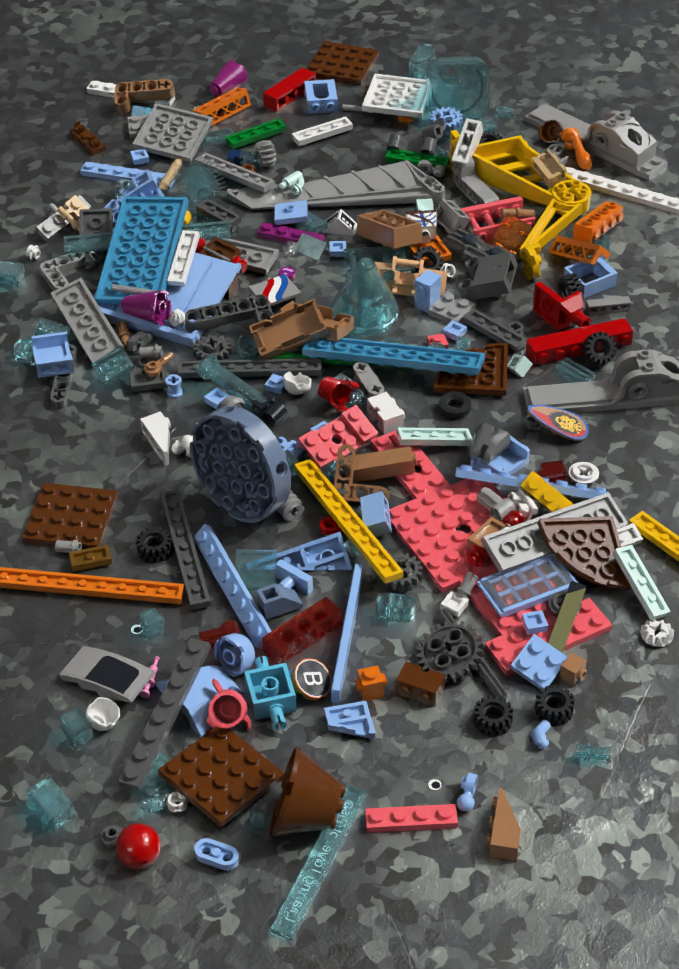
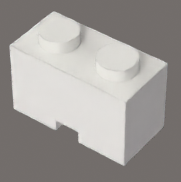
[367,392,405,434]

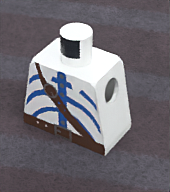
[405,210,436,243]

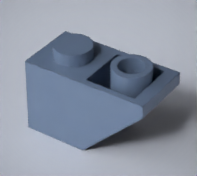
[257,583,303,620]

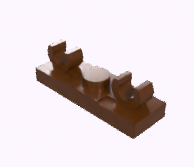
[69,121,106,156]

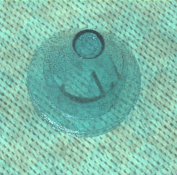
[330,257,399,335]

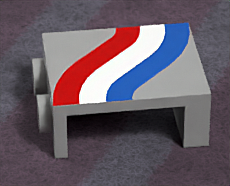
[248,274,302,307]

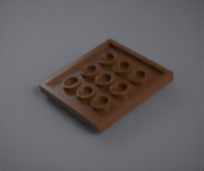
[307,41,379,85]
[22,483,118,549]
[158,726,284,828]

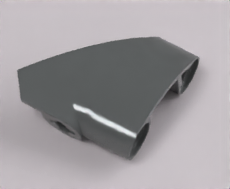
[387,117,446,155]

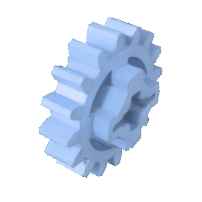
[429,107,463,133]

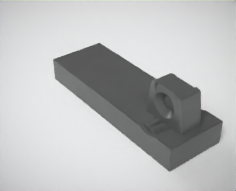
[196,198,242,233]

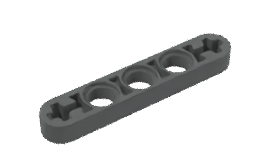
[50,344,77,409]

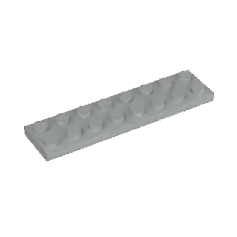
[481,492,629,574]

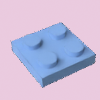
[510,634,568,690]

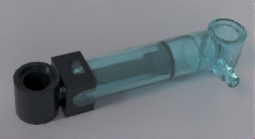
[196,355,288,427]

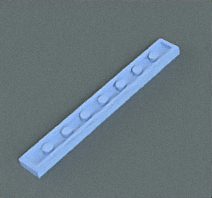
[331,564,363,704]

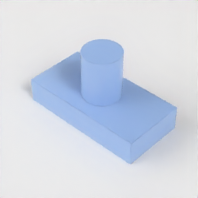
[276,559,313,595]

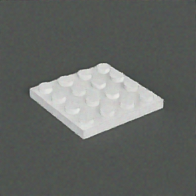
[362,74,433,118]

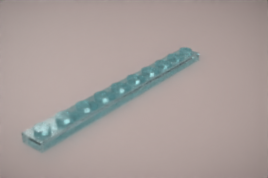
[64,220,231,254]

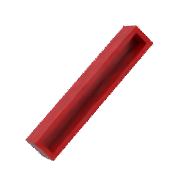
[526,318,634,366]

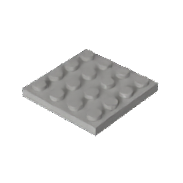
[132,103,213,163]

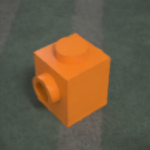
[355,665,387,701]

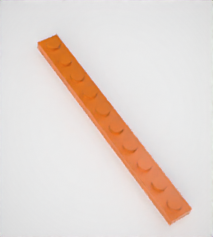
[0,567,185,604]

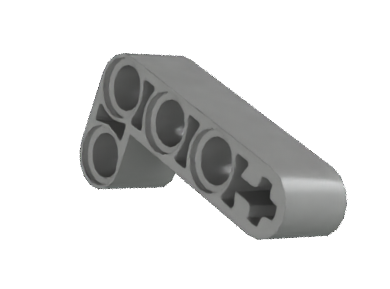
[453,157,500,205]

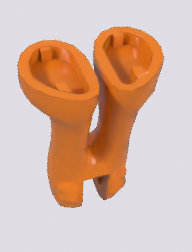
[560,127,592,171]

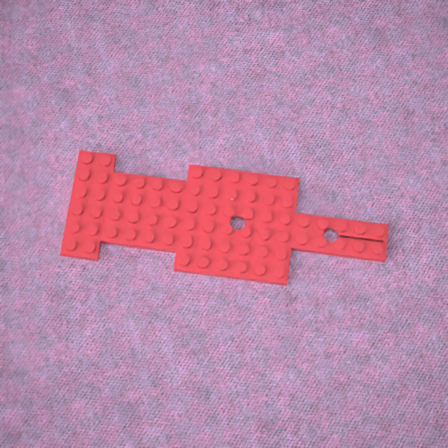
[371,430,612,676]

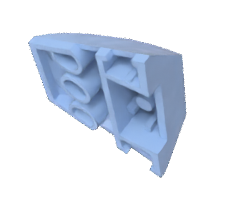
[155,665,243,738]

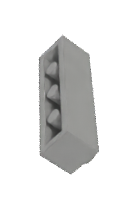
[585,296,631,315]

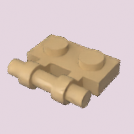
[57,195,89,231]

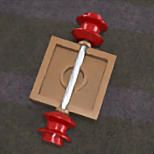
[466,510,525,567]

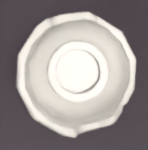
[283,372,311,395]
[85,697,120,731]

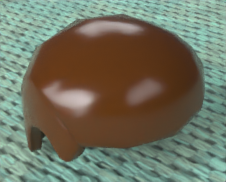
[538,120,564,144]

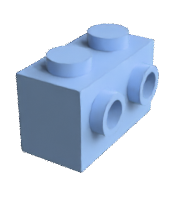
[414,270,441,313]
[358,491,392,537]

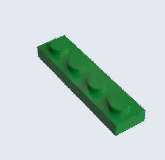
[225,118,286,149]
[385,148,450,171]

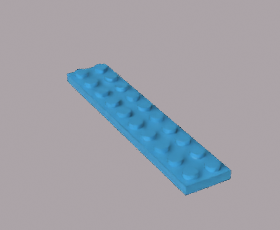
[302,338,485,376]

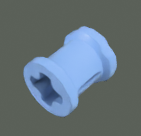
[165,374,183,399]

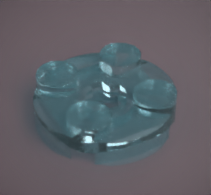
[13,336,36,366]

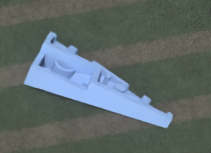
[246,531,353,571]

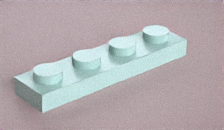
[396,427,473,446]
[612,545,671,620]

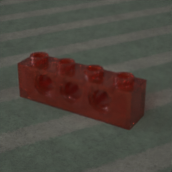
[262,597,342,664]

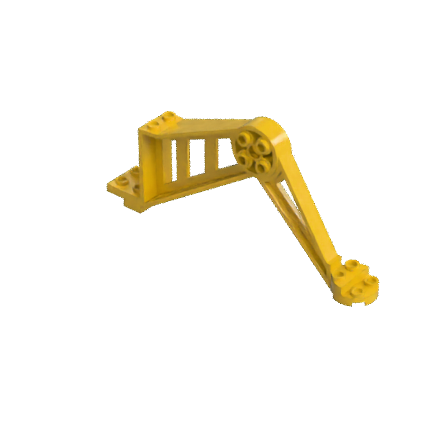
[450,130,591,280]

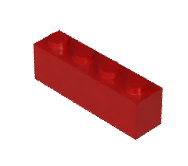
[263,68,316,112]

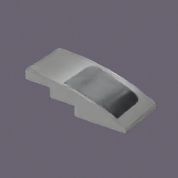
[59,646,155,703]

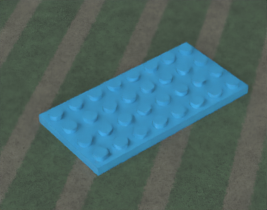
[94,196,189,304]

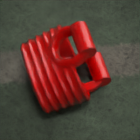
[318,377,359,413]

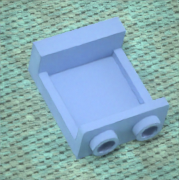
[31,332,74,378]
[470,436,530,485]

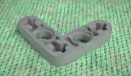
[40,251,85,291]

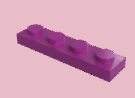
[257,222,325,245]

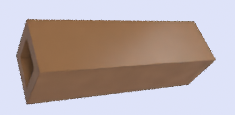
[343,446,418,484]

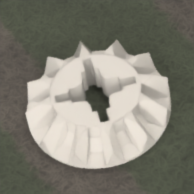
[568,462,599,485]
[640,618,674,647]

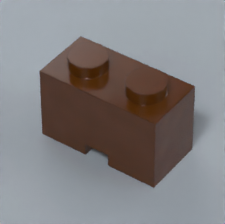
[396,662,445,706]

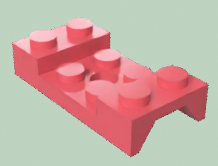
[296,405,378,472]

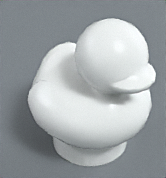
[172,435,193,457]

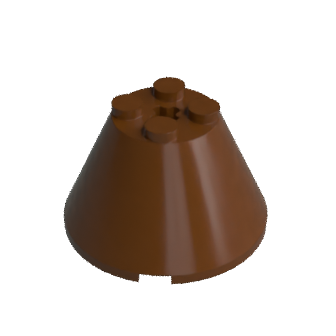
[269,747,346,837]

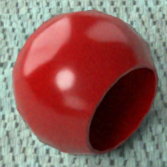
[116,823,161,870]

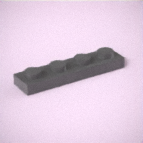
[462,309,527,352]

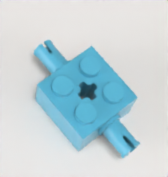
[244,656,297,730]

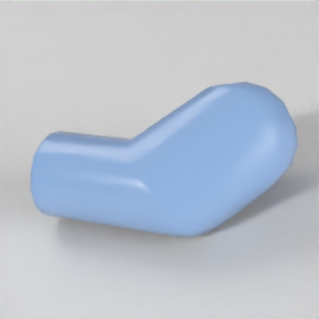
[531,720,551,749]

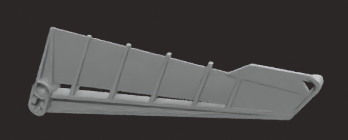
[227,160,445,210]

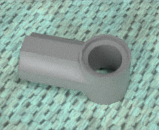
[477,487,516,522]

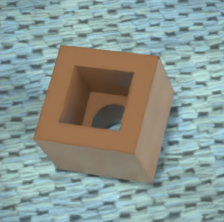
[559,652,587,687]

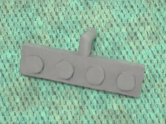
[35,195,91,241]

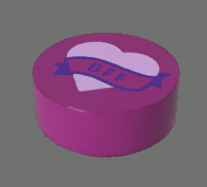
[279,266,296,281]

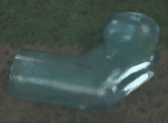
[139,790,171,813]

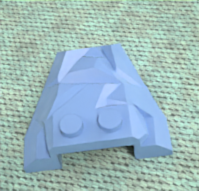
[104,169,164,231]

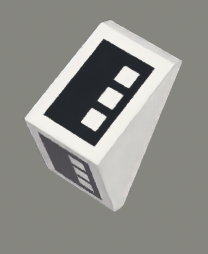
[322,209,357,236]

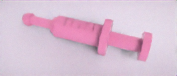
[139,656,160,698]

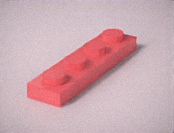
[365,804,458,833]

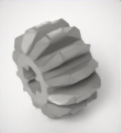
[254,140,277,167]

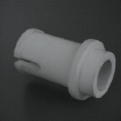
[139,344,162,359]
[55,540,82,553]
[456,571,479,598]

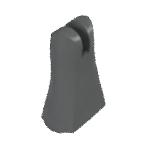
[470,423,511,465]

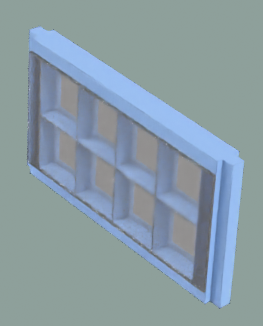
[477,554,578,617]

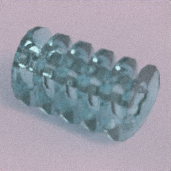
[34,317,74,344]

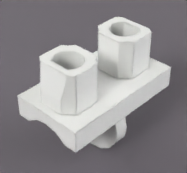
[507,487,541,521]

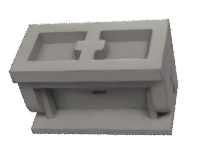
[436,199,471,234]

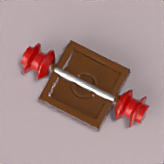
[195,237,248,275]

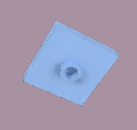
[274,200,308,225]

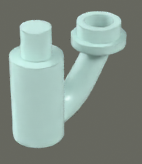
[279,171,304,195]

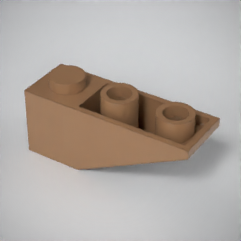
[486,788,521,862]

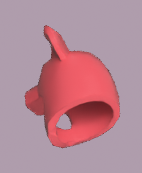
[206,678,251,731]

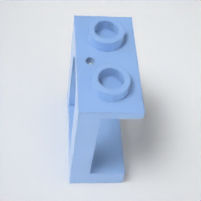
[304,79,338,114]

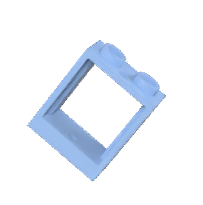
[564,257,618,299]

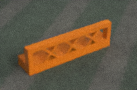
[192,87,251,127]
[548,235,611,265]

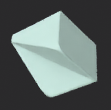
[416,198,434,211]
[507,354,532,377]

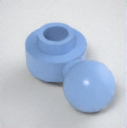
[457,773,478,812]

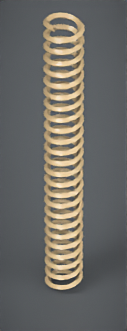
[159,159,182,190]

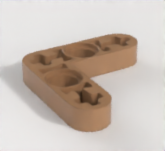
[334,444,390,502]

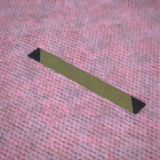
[548,581,586,688]

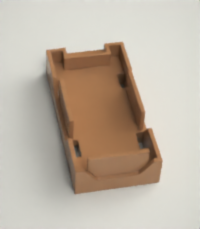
[249,298,329,359]
[277,301,354,342]

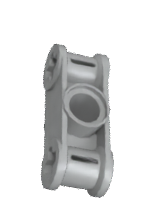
[353,362,384,401]

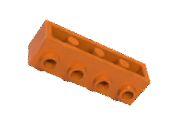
[573,201,624,243]

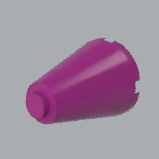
[209,60,248,97]
[121,290,171,325]

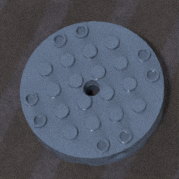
[190,406,291,523]

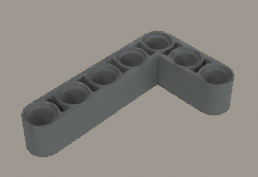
[185,294,273,332]

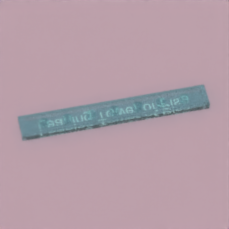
[271,784,368,941]

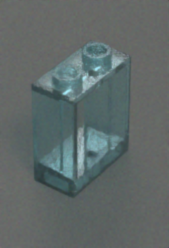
[409,43,435,80]

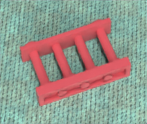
[461,196,536,242]

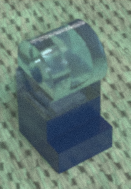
[227,149,257,169]

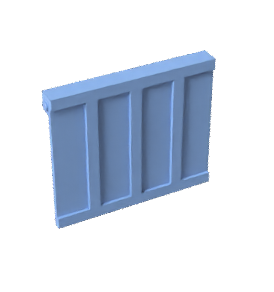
[93,253,242,348]

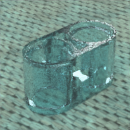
[377,593,416,622]

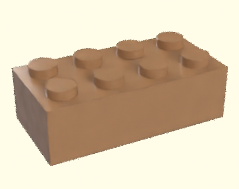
[357,209,422,250]

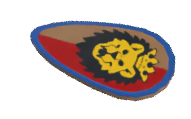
[527,405,589,441]

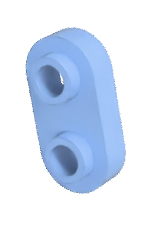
[194,838,239,870]

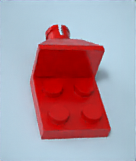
[533,281,591,330]

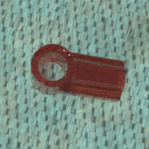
[199,620,241,648]

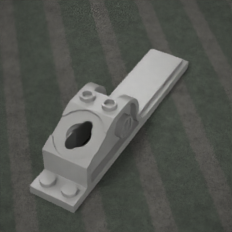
[525,103,668,181]
[523,349,679,414]

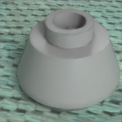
[221,395,245,409]

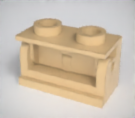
[532,149,567,189]

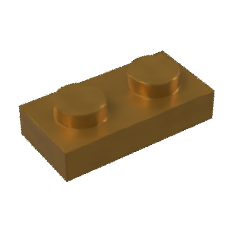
[69,545,112,572]

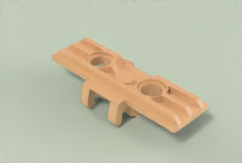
[363,256,447,297]

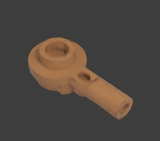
[144,352,174,377]

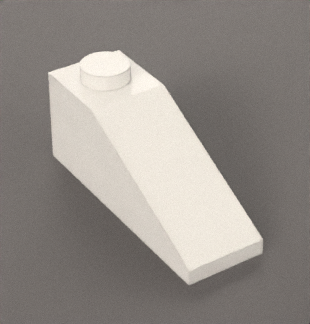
[452,118,483,165]
[140,411,171,466]

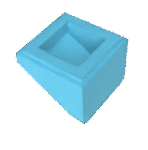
[131,106,152,116]

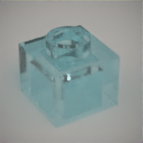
[139,607,166,640]

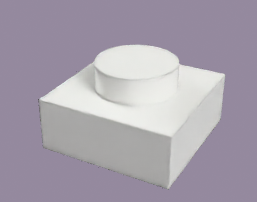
[440,591,469,617]

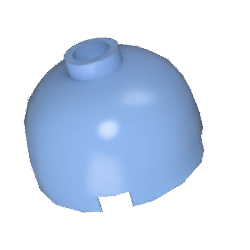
[214,633,255,677]

